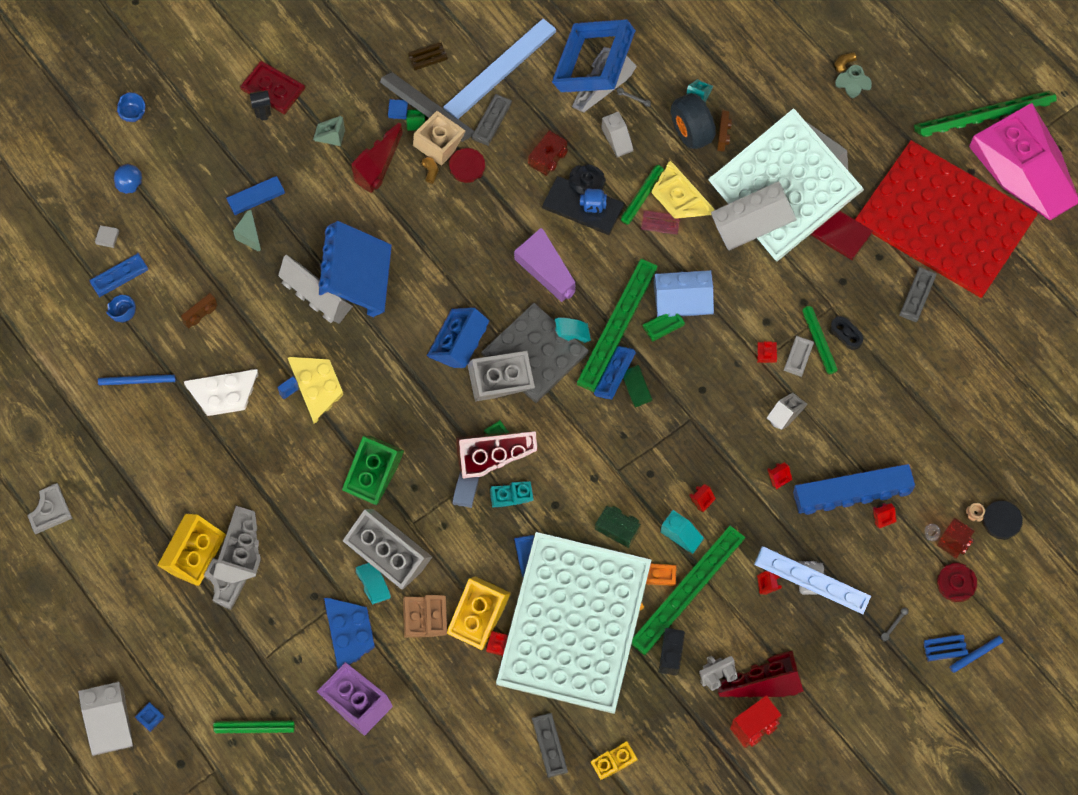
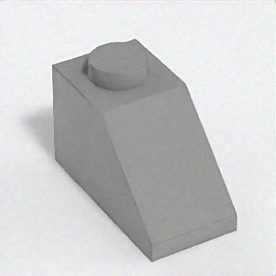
[602,111,633,158]
[767,393,807,430]

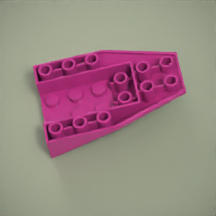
[969,103,1078,220]

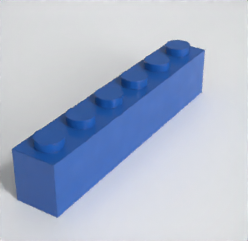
[793,464,915,515]

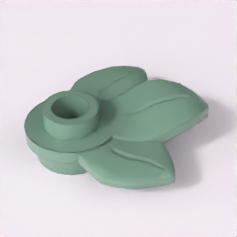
[835,65,872,98]

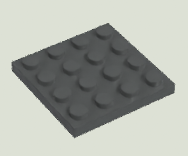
[481,303,589,403]

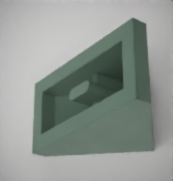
[313,116,345,146]
[233,210,261,251]

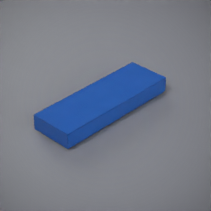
[227,176,285,215]
[89,253,148,297]
[594,346,636,400]

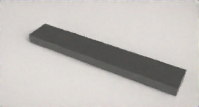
[380,72,474,142]

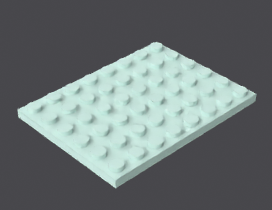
[496,532,651,714]

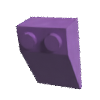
[317,662,393,736]

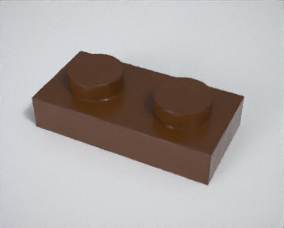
[717,111,732,152]
[181,293,218,329]

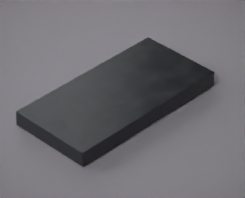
[542,176,624,235]

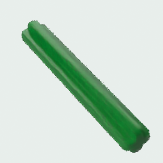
[621,165,664,225]
[802,306,838,375]
[213,720,295,733]

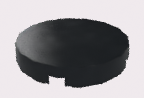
[569,164,606,194]
[983,501,1023,540]

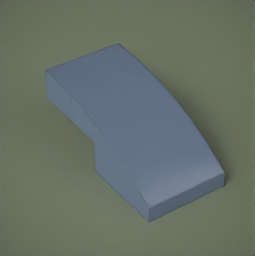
[453,471,479,508]

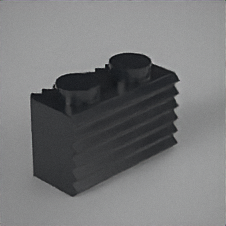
[658,628,685,676]

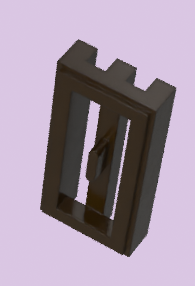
[408,42,448,71]

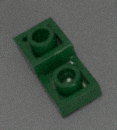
[623,365,653,408]

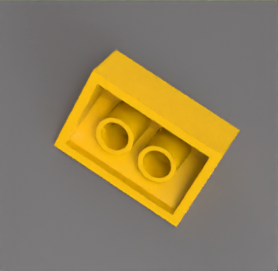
[158,514,226,586]

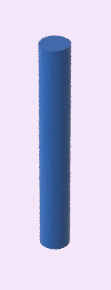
[950,636,1003,673]

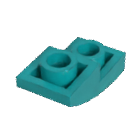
[555,318,591,343]
[490,481,534,508]
[356,563,391,604]

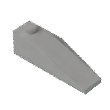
[572,47,637,113]
[213,506,261,583]

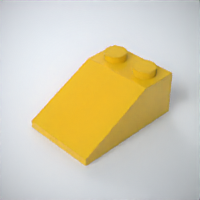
[447,576,511,650]

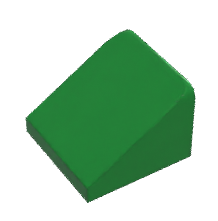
[407,110,425,131]

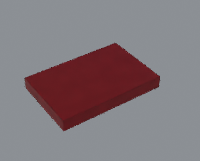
[240,61,305,115]
[810,210,873,261]

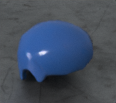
[117,92,145,122]
[114,164,142,193]
[106,295,136,323]

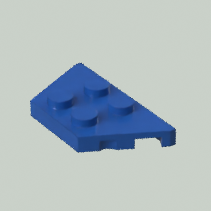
[324,598,375,669]

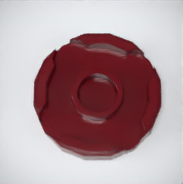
[449,148,485,183]
[937,563,977,602]

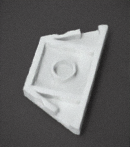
[184,369,258,416]

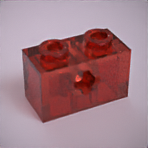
[528,130,568,176]
[937,518,975,559]

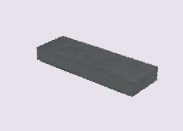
[472,94,512,146]
[899,267,937,323]
[532,713,568,778]

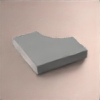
[27,483,72,534]
[204,558,247,610]

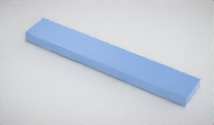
[754,546,871,614]

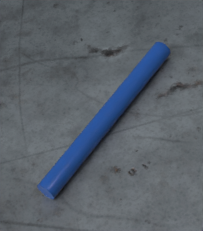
[98,374,176,386]

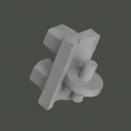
[699,656,737,691]

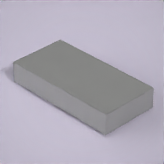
[784,336,814,377]

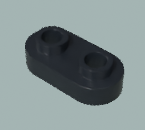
[830,316,863,350]

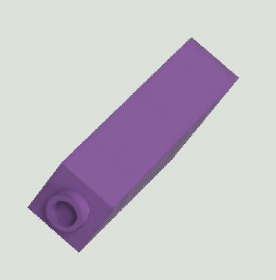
[514,228,575,302]

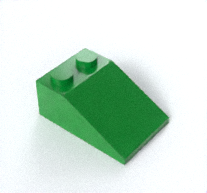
[342,436,404,505]

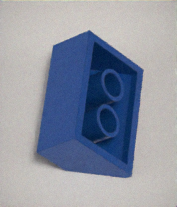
[427,308,490,368]

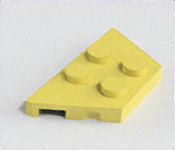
[652,161,715,218]
[288,357,343,423]

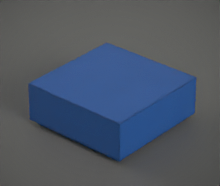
[388,99,408,119]
[277,377,299,399]
[135,702,165,732]

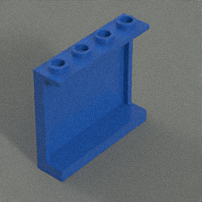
[318,221,392,317]

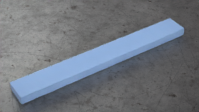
[444,19,556,119]

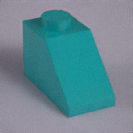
[660,510,704,554]

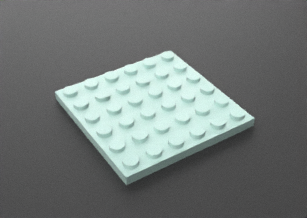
[708,108,864,262]

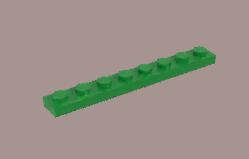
[914,90,1057,137]
[577,259,658,392]
[631,526,745,656]

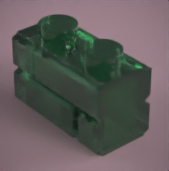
[595,506,641,548]

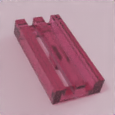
[641,210,680,235]

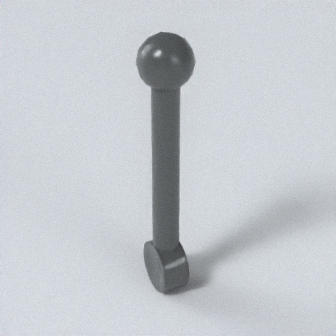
[617,88,651,107]
[881,607,909,641]

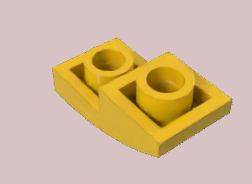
[591,742,638,780]

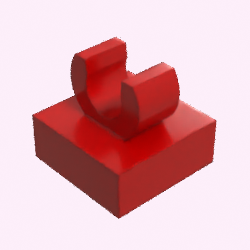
[757,341,777,363]
[767,462,792,489]
[689,484,716,512]
[873,503,897,529]
[757,570,782,595]
[486,631,509,656]

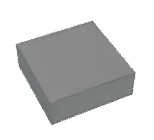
[95,225,119,248]

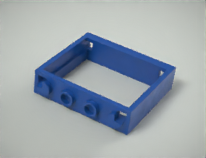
[552,19,636,92]

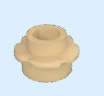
[966,503,985,522]

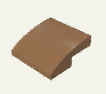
[403,595,447,638]

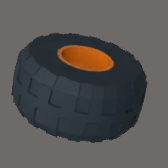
[671,93,716,149]

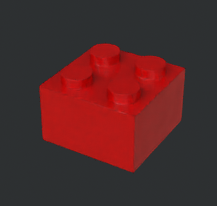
[730,695,782,748]

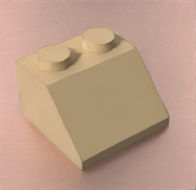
[413,111,465,166]

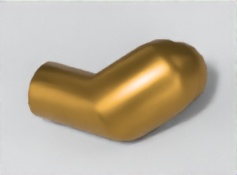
[835,52,857,72]
[422,157,439,184]

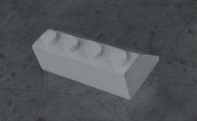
[711,181,797,251]
[278,255,353,324]
[343,509,432,590]

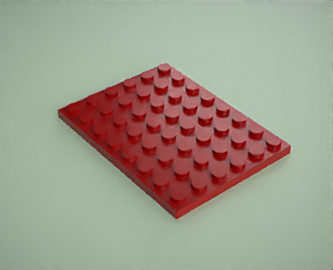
[855,141,1038,298]

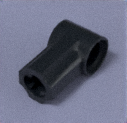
[250,90,271,121]

